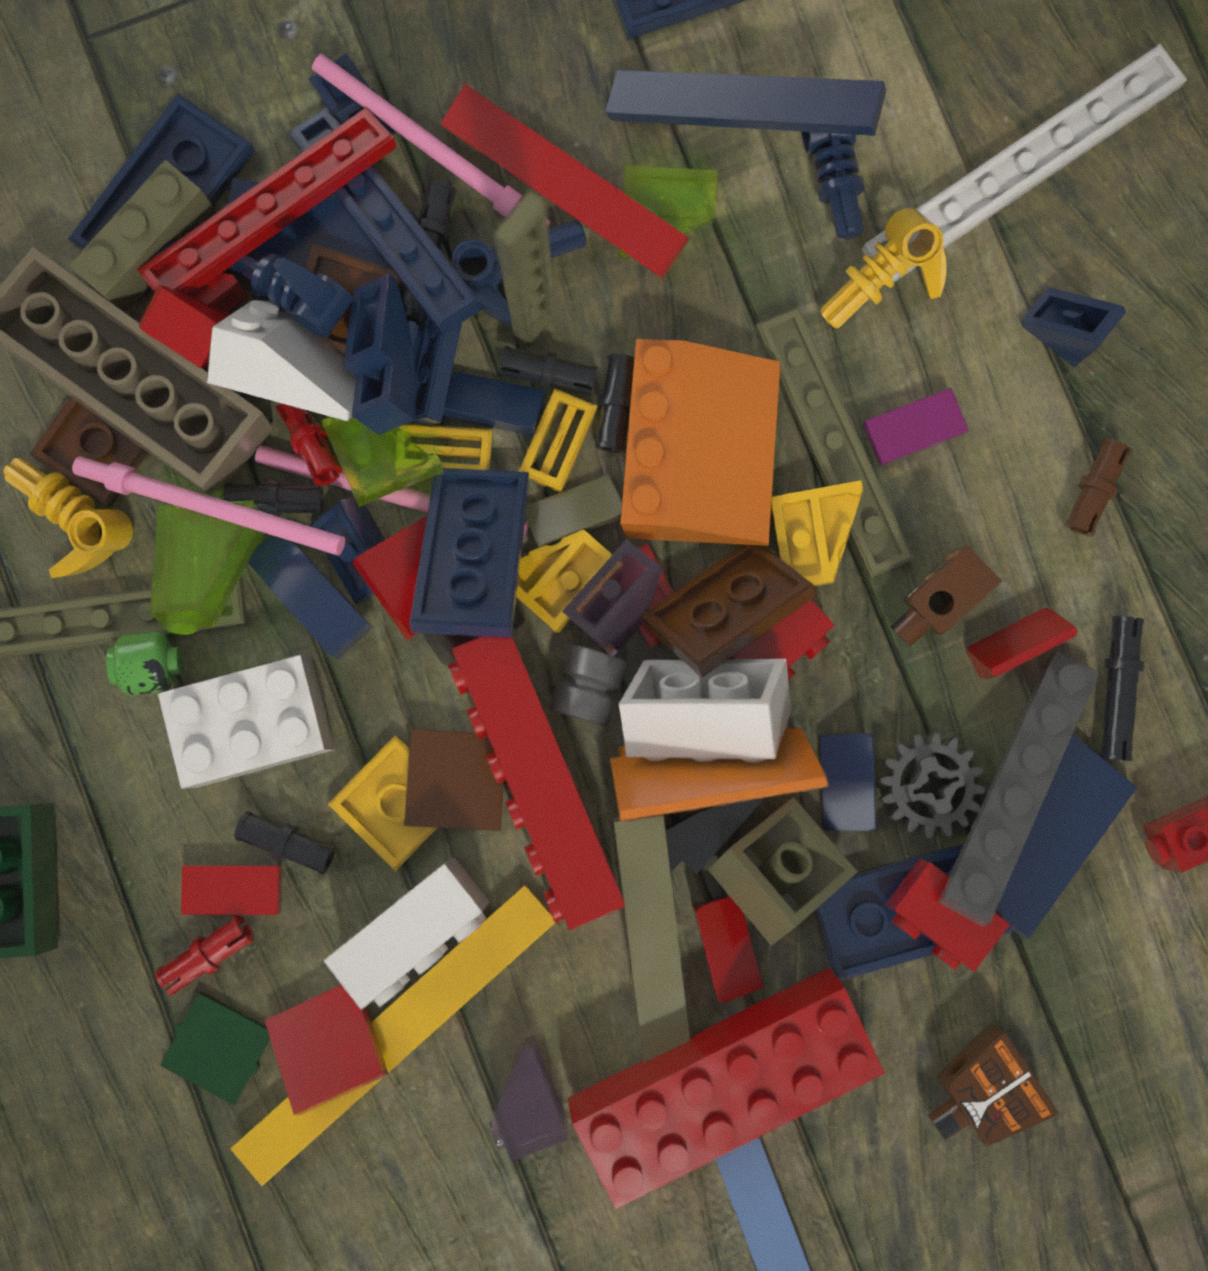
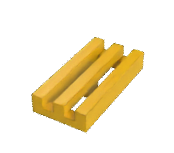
[519,388,598,493]
[395,423,493,475]

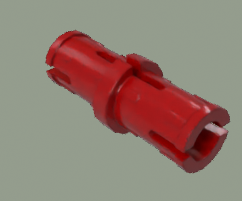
[276,402,343,486]
[155,915,255,996]

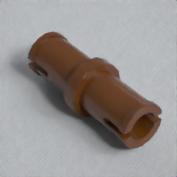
[1064,439,1133,537]

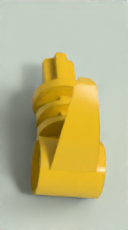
[820,208,947,328]
[3,457,133,578]

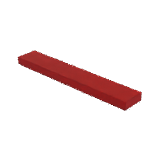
[440,84,690,279]
[137,108,397,296]

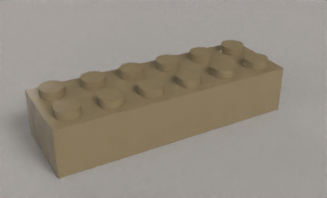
[0,247,273,498]

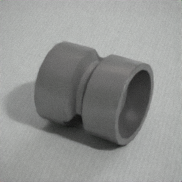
[549,644,627,727]

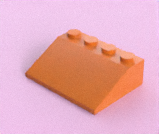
[620,339,780,546]
[609,722,828,821]

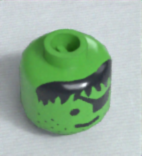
[106,631,183,696]

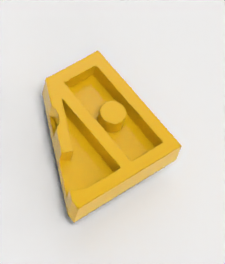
[771,480,863,587]
[516,529,621,633]

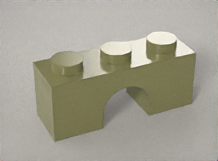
[69,160,217,313]

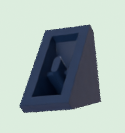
[1020,287,1126,367]

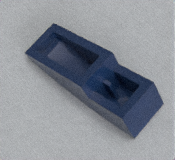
[343,273,416,435]
[245,535,373,659]

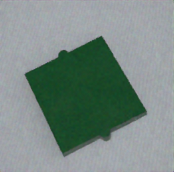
[160,992,270,1105]

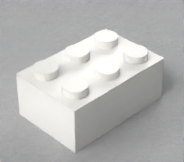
[158,655,335,789]
[619,659,791,763]
[324,857,490,1010]

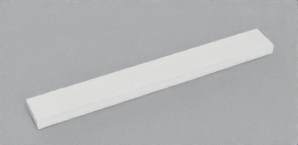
[862,44,1187,282]

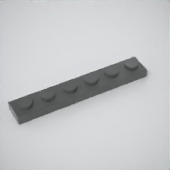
[938,650,1099,927]

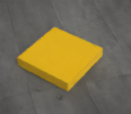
[328,735,438,871]

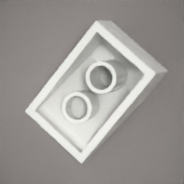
[207,300,357,421]

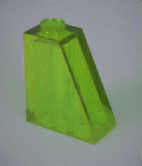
[150,500,263,635]

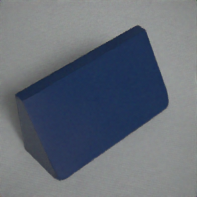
[443,371,545,437]
[309,497,385,605]
[819,734,876,831]

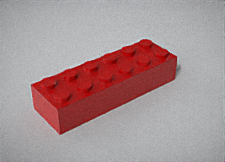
[447,636,626,931]
[568,967,885,1210]

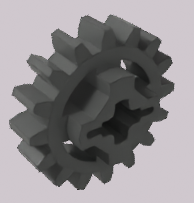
[876,733,985,838]

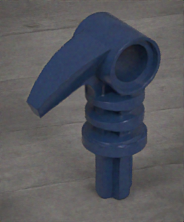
[801,132,865,240]
[452,220,586,326]
[228,251,354,339]

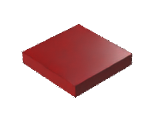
[353,515,427,641]
[265,985,389,1115]

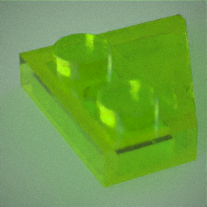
[620,165,718,260]
[322,417,444,507]

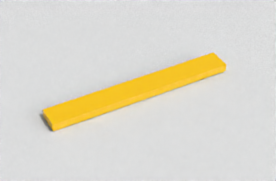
[230,884,555,1186]

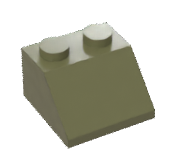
[708,797,858,946]

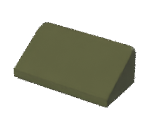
[526,475,622,548]

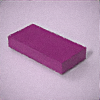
[862,388,969,467]

